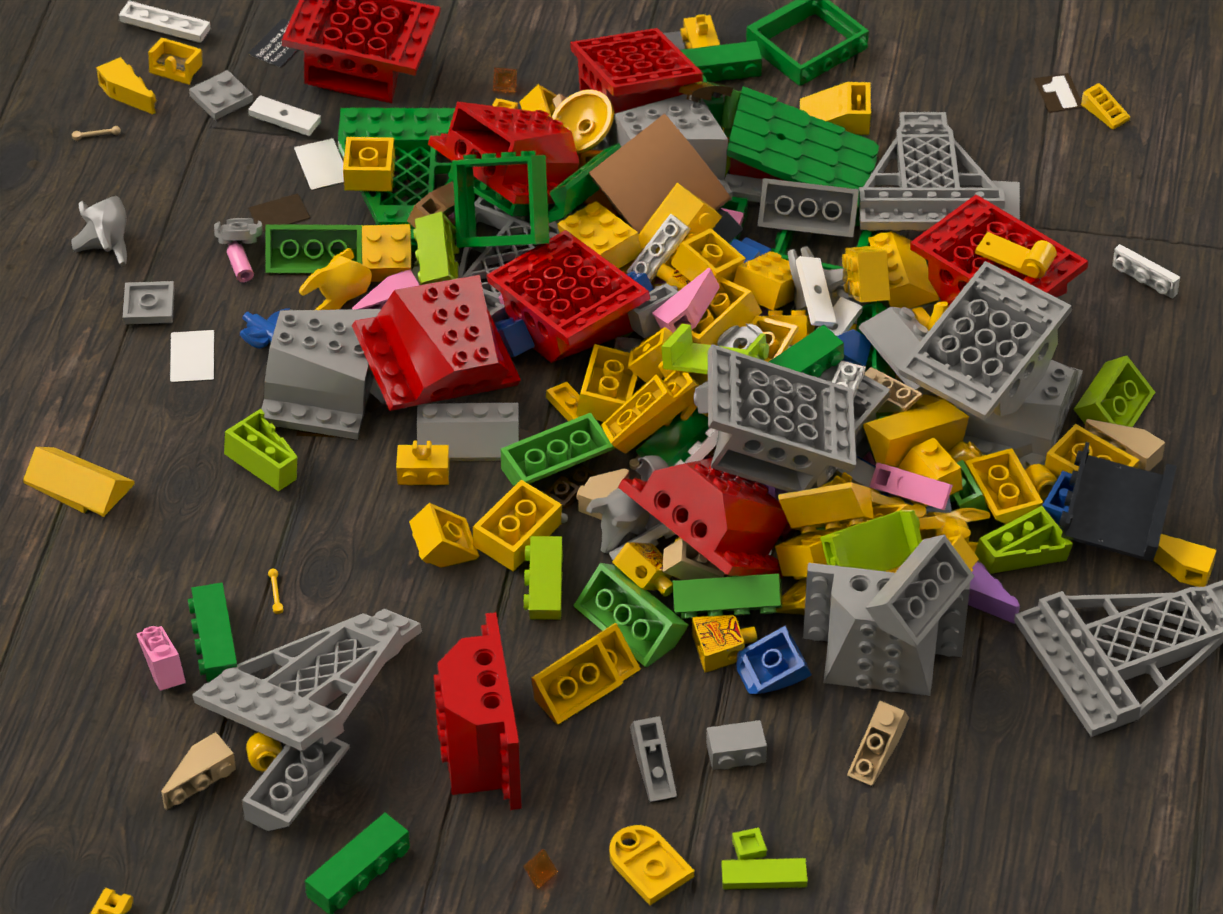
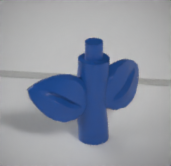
[240,308,290,349]

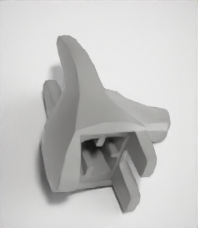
[72,196,127,266]
[788,246,848,315]
[586,488,650,553]

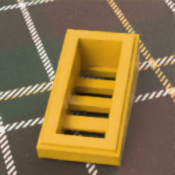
[1081,83,1130,129]

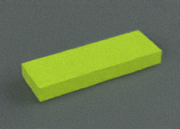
[722,858,807,889]

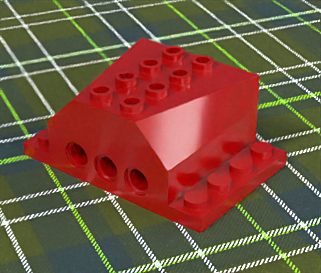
[282,0,441,103]
[571,28,703,114]
[428,102,586,204]
[910,194,1088,306]
[486,230,651,363]
[352,275,521,411]
[618,458,788,578]
[433,612,522,810]

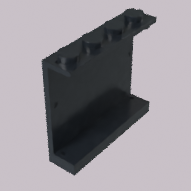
[1059,442,1177,562]

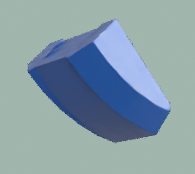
[737,626,812,694]

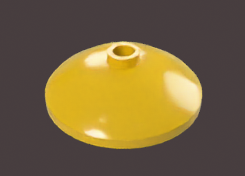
[552,90,614,154]

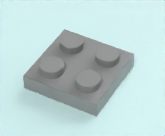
[189,70,253,120]
[123,281,175,324]

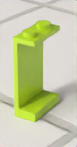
[661,324,769,374]
[820,510,923,571]

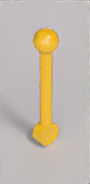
[268,569,283,614]

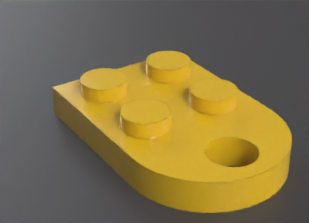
[610,825,694,905]

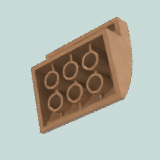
[589,113,731,234]

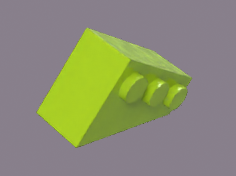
[413,211,459,285]
[224,409,298,491]
[975,506,1073,574]
[524,536,563,620]

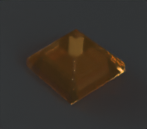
[493,68,517,92]
[523,849,558,889]

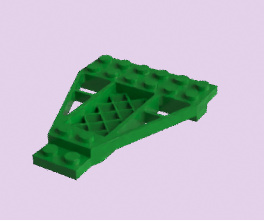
[338,108,455,252]

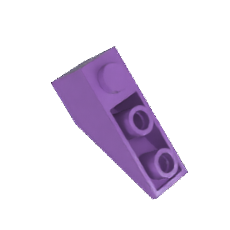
[968,561,1020,624]

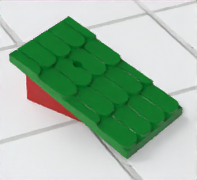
[727,86,879,204]

